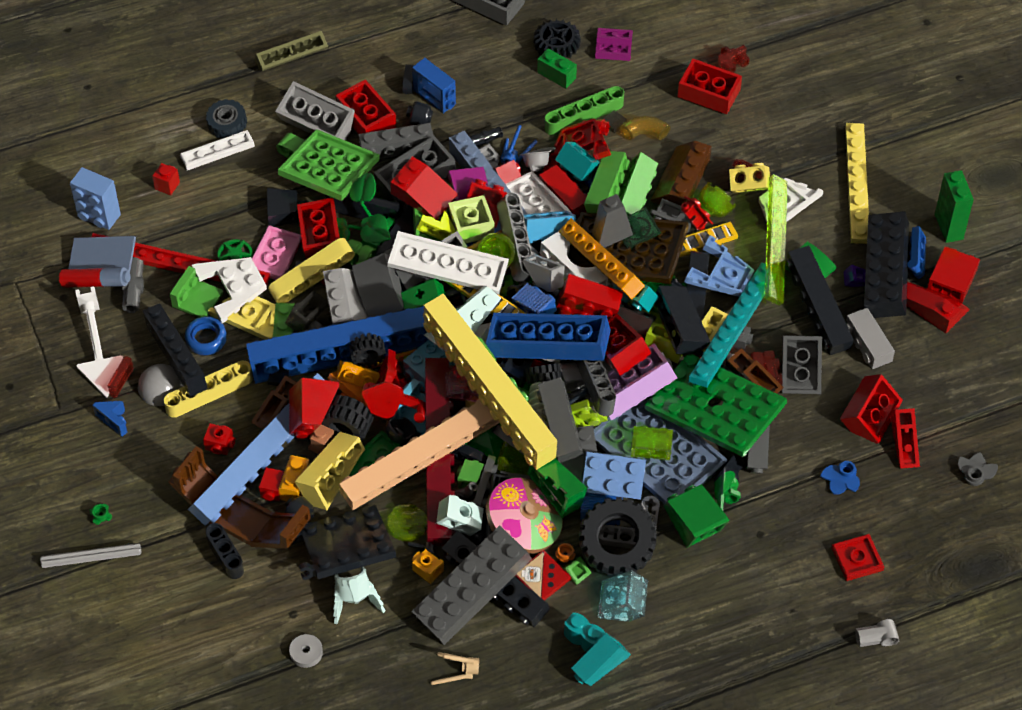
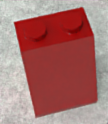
[289,378,339,438]

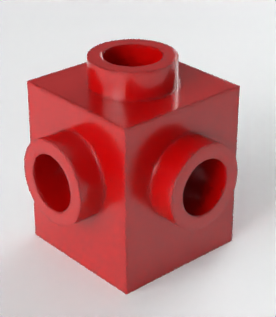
[203,423,236,455]

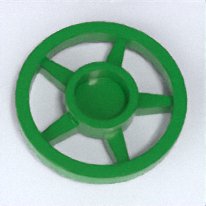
[218,239,253,261]

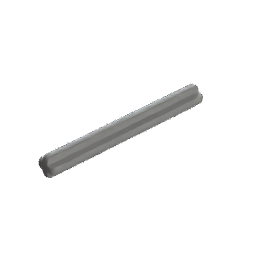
[40,543,141,568]

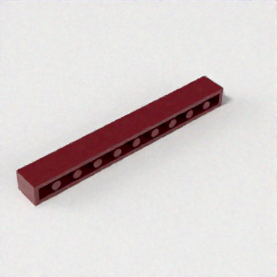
[425,358,456,546]

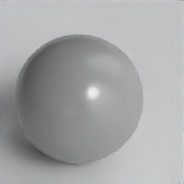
[138,364,184,406]

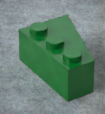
[527,458,587,518]

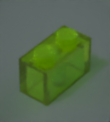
[631,426,673,460]

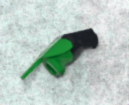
[714,455,745,511]

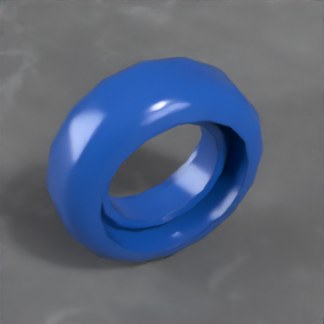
[185,317,227,355]

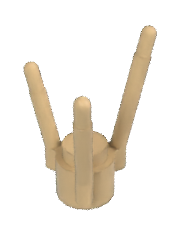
[431,652,479,685]

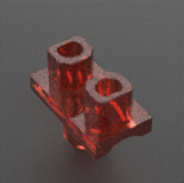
[718,45,750,73]

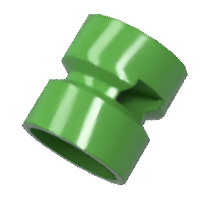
[348,239,376,265]

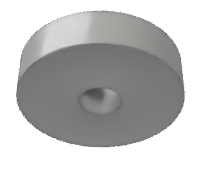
[289,634,323,668]

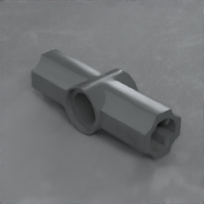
[122,257,144,313]

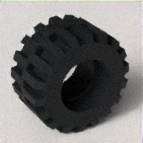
[322,395,373,442]

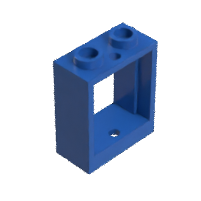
[412,58,456,113]

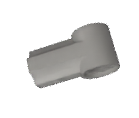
[855,619,899,647]

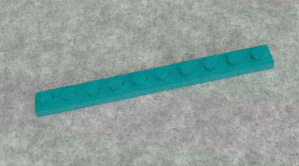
[689,263,779,388]

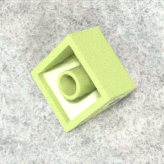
[448,195,495,244]

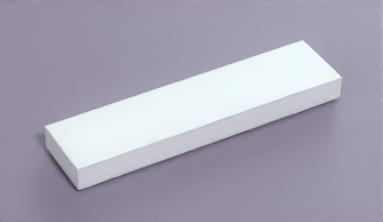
[180,130,255,170]

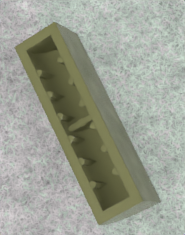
[255,31,328,72]

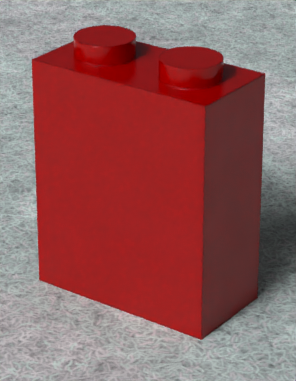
[927,246,980,303]

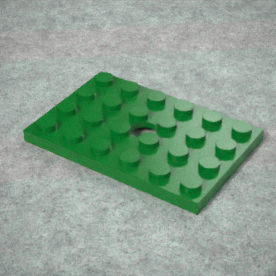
[645,354,787,457]

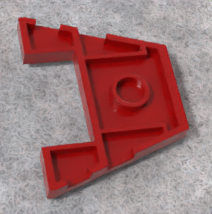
[543,118,611,172]

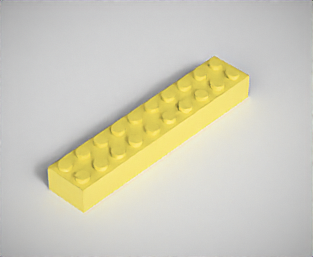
[423,293,557,470]

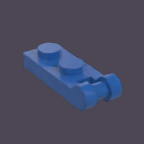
[907,226,926,279]

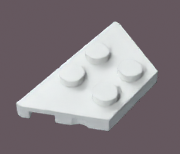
[759,178,823,232]

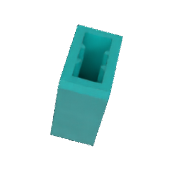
[571,633,631,686]

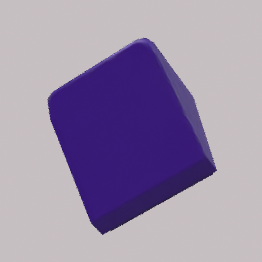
[844,265,866,287]

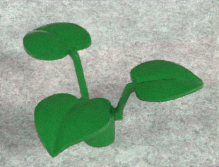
[337,173,391,243]

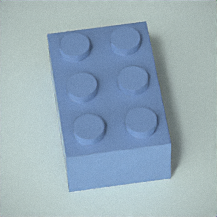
[70,167,121,230]
[581,451,646,500]

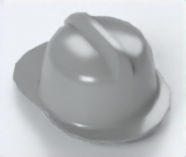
[520,147,555,171]

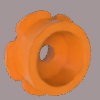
[555,543,575,563]

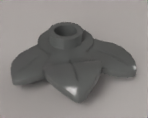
[958,452,998,486]

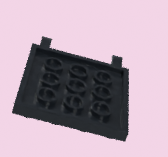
[291,505,396,580]

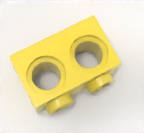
[729,163,771,193]

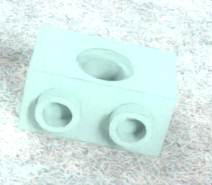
[436,495,484,536]

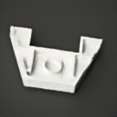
[192,257,267,323]

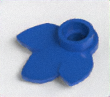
[821,461,860,494]

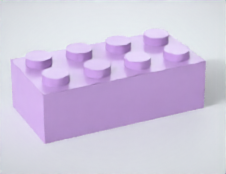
[607,344,677,420]

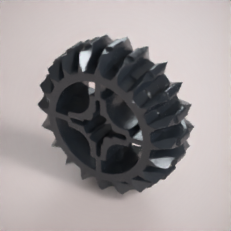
[533,18,581,59]

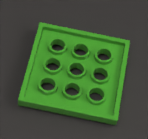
[278,129,379,201]

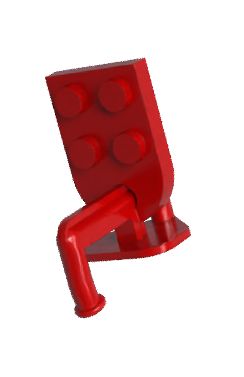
[362,349,426,423]

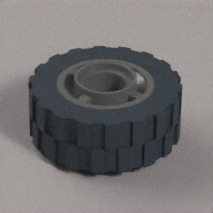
[206,99,247,139]

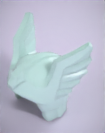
[333,567,385,624]

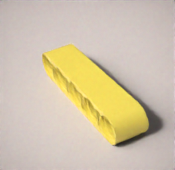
[268,238,355,303]
[164,361,253,417]

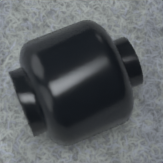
[406,102,433,125]
[285,496,314,523]

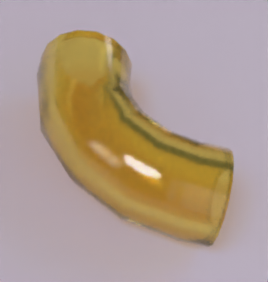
[620,116,671,140]

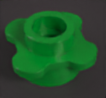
[90,504,112,525]

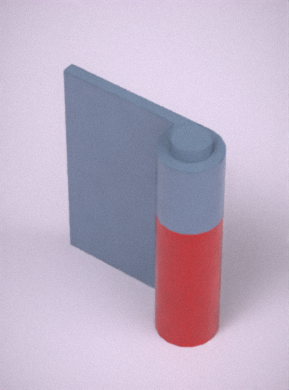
[59,236,136,288]

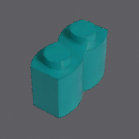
[564,612,605,653]

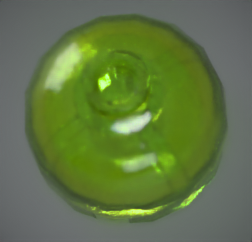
[699,182,736,218]
[477,232,515,268]

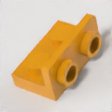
[337,361,380,387]

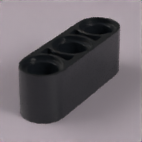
[206,523,244,579]

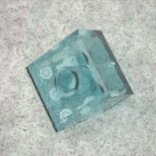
[598,570,648,622]

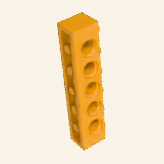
[558,218,645,299]

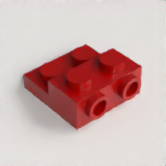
[466,179,507,228]

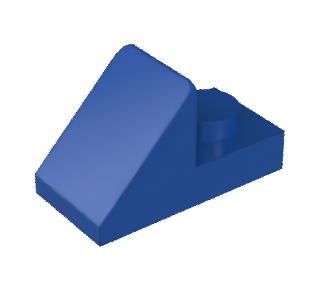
[93,401,127,437]

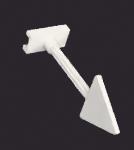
[75,287,123,397]

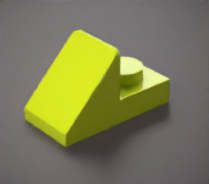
[416,211,456,240]

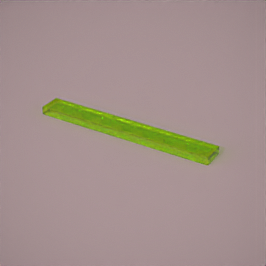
[765,174,788,306]

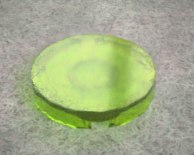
[387,504,427,541]

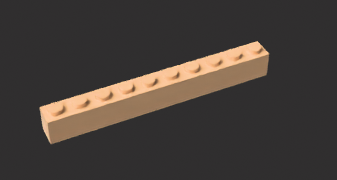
[339,399,500,510]

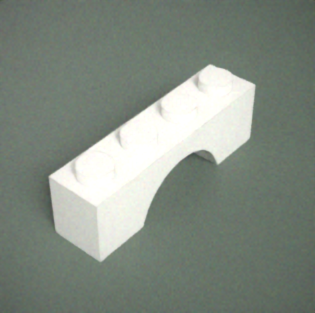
[540,232,608,286]

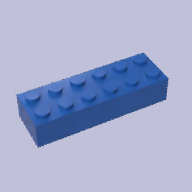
[486,313,611,361]

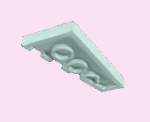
[424,286,501,352]

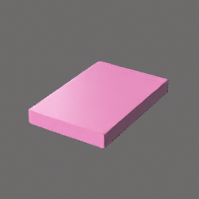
[252,226,302,280]

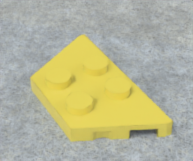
[208,296,275,340]

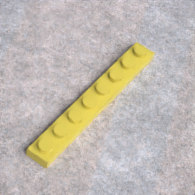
[845,123,869,244]

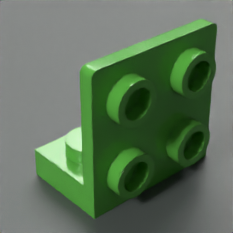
[170,266,223,318]

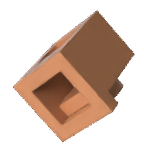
[308,424,335,454]

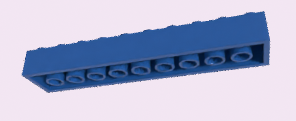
[246,306,429,384]

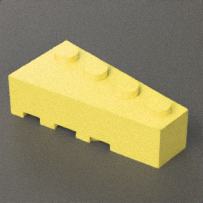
[295,432,365,510]

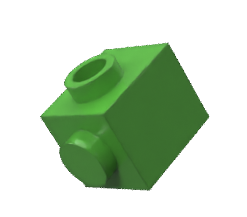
[457,459,484,493]

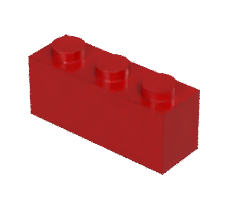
[539,165,587,218]

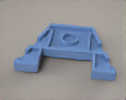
[684,235,755,297]

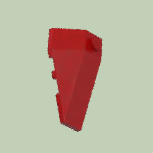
[907,282,969,333]

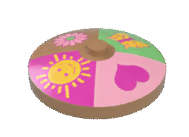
[486,478,563,553]

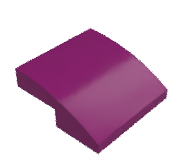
[595,28,633,61]
[447,167,488,202]

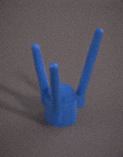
[500,125,537,164]

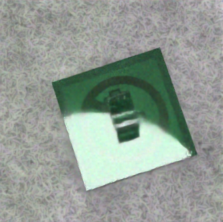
[622,207,661,249]

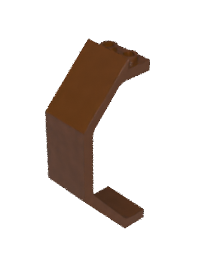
[168,446,310,549]

